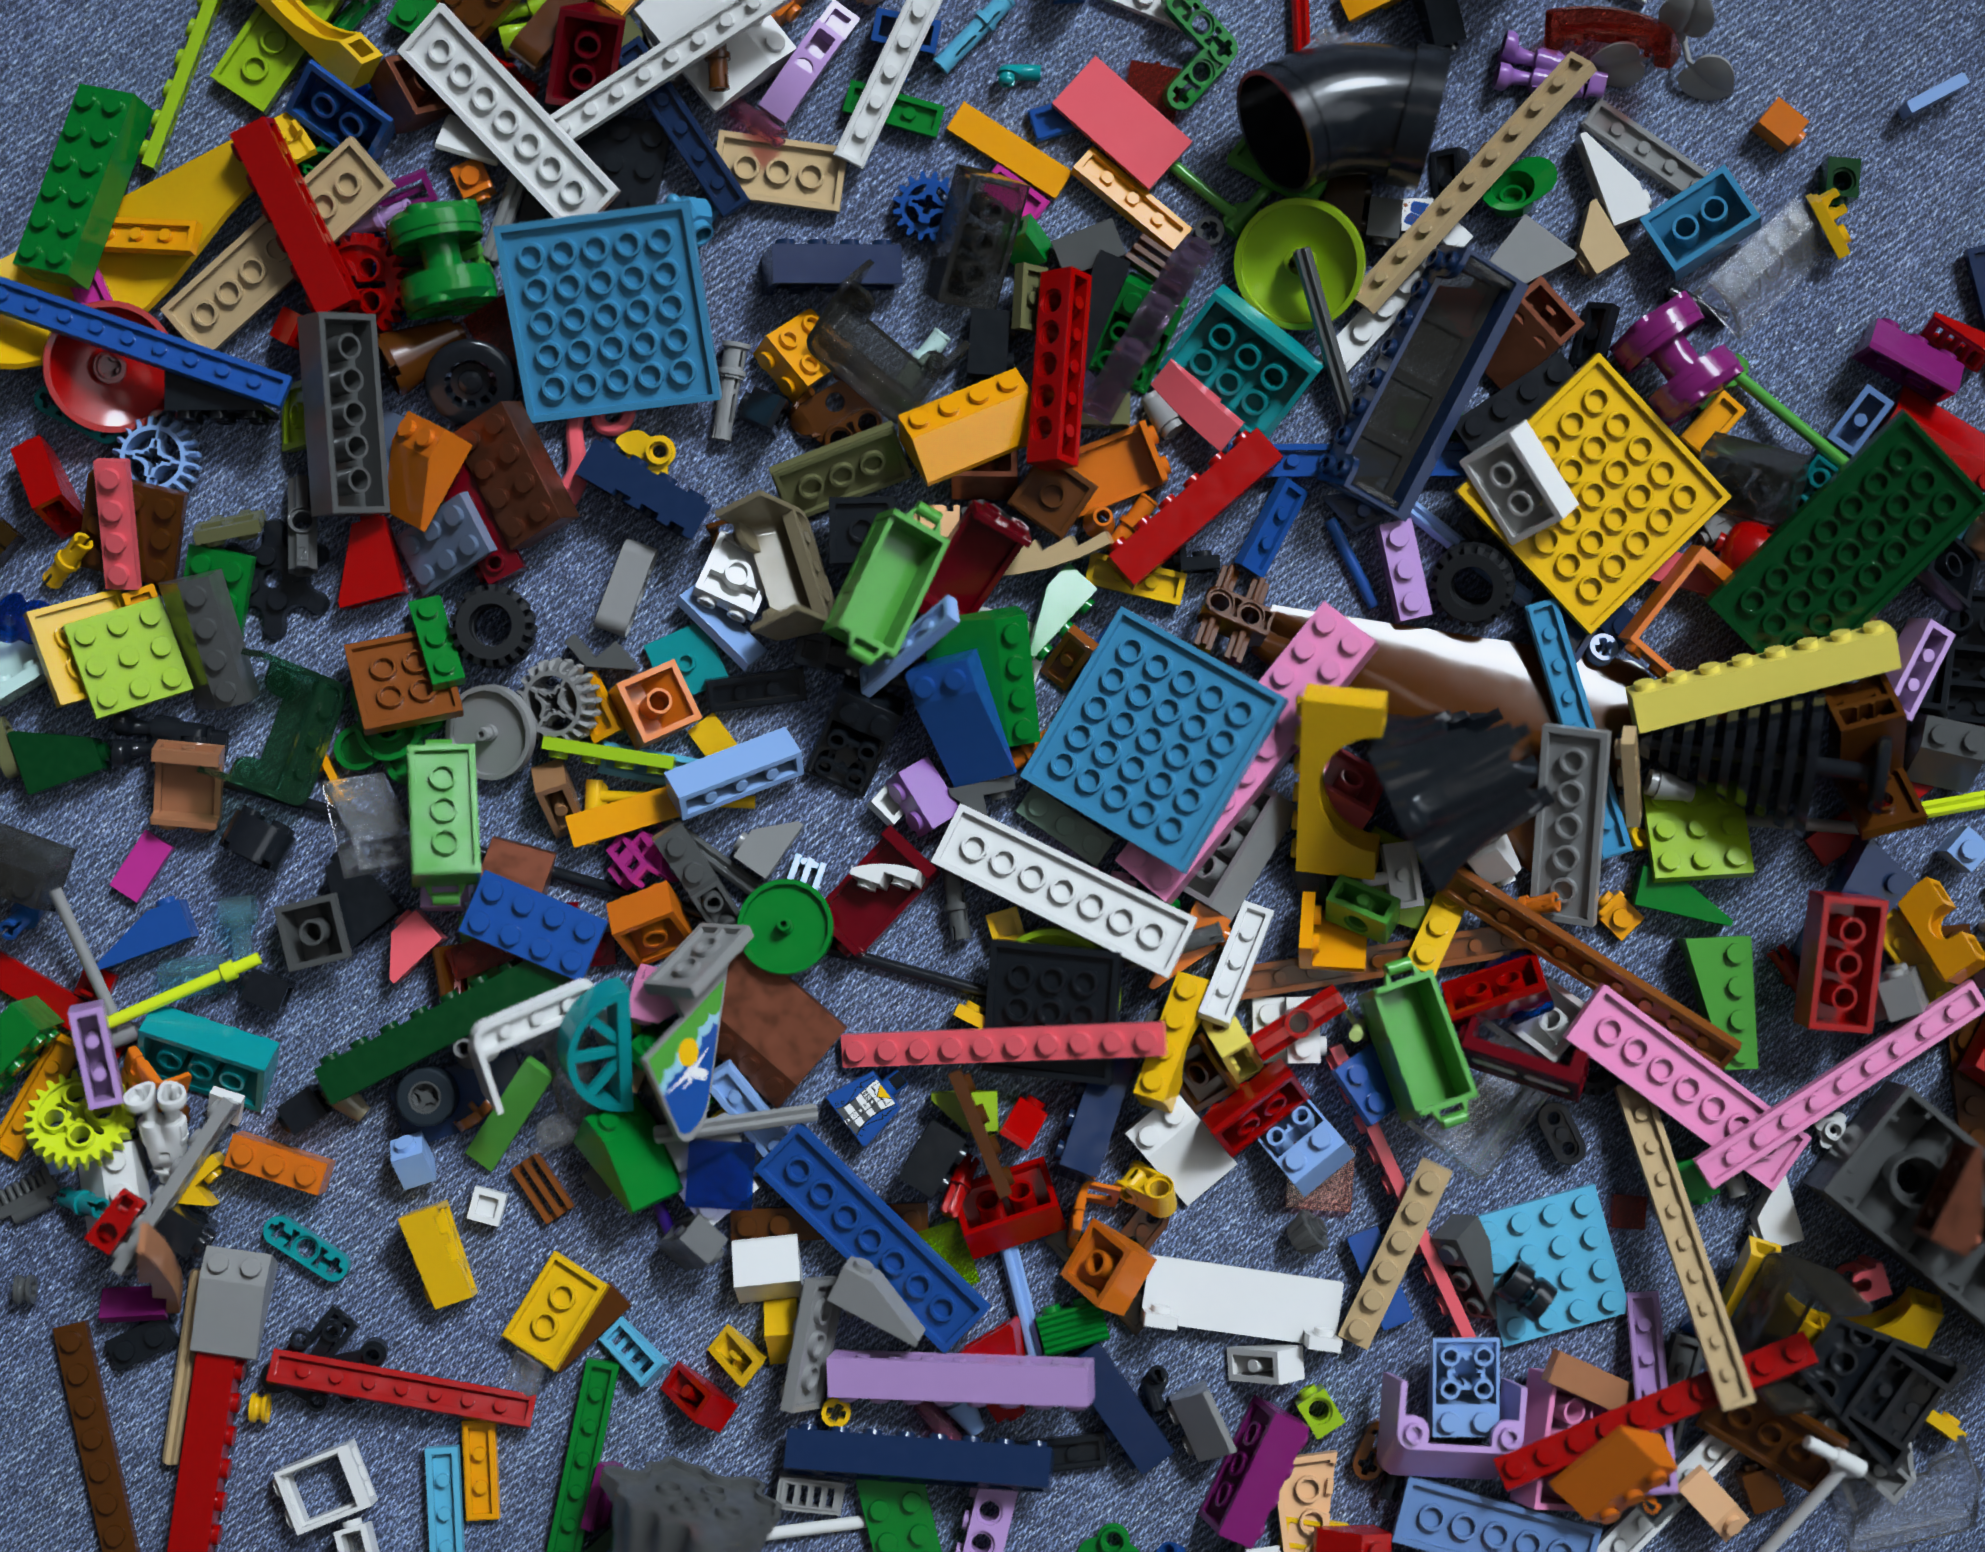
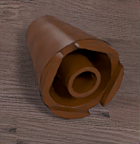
[377,318,467,396]

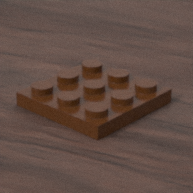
[80,470,189,585]

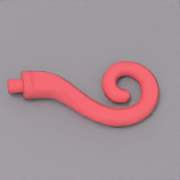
[561,410,636,506]

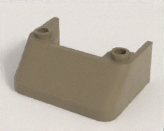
[715,489,835,641]

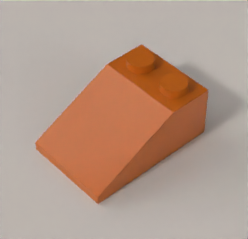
[388,411,473,532]

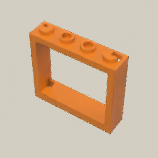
[1618,545,1757,721]

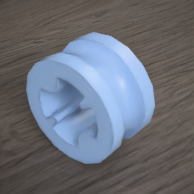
[1585,633,1618,666]

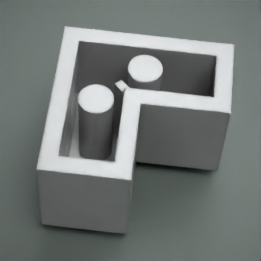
[1874,962,1930,1022]

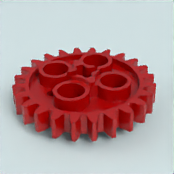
[335,232,410,334]

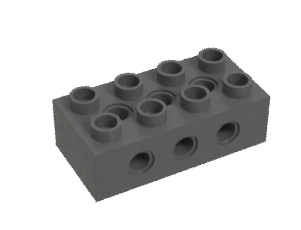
[1803,1081,1985,1333]

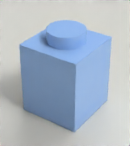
[1935,826,1985,873]
[390,1131,436,1190]

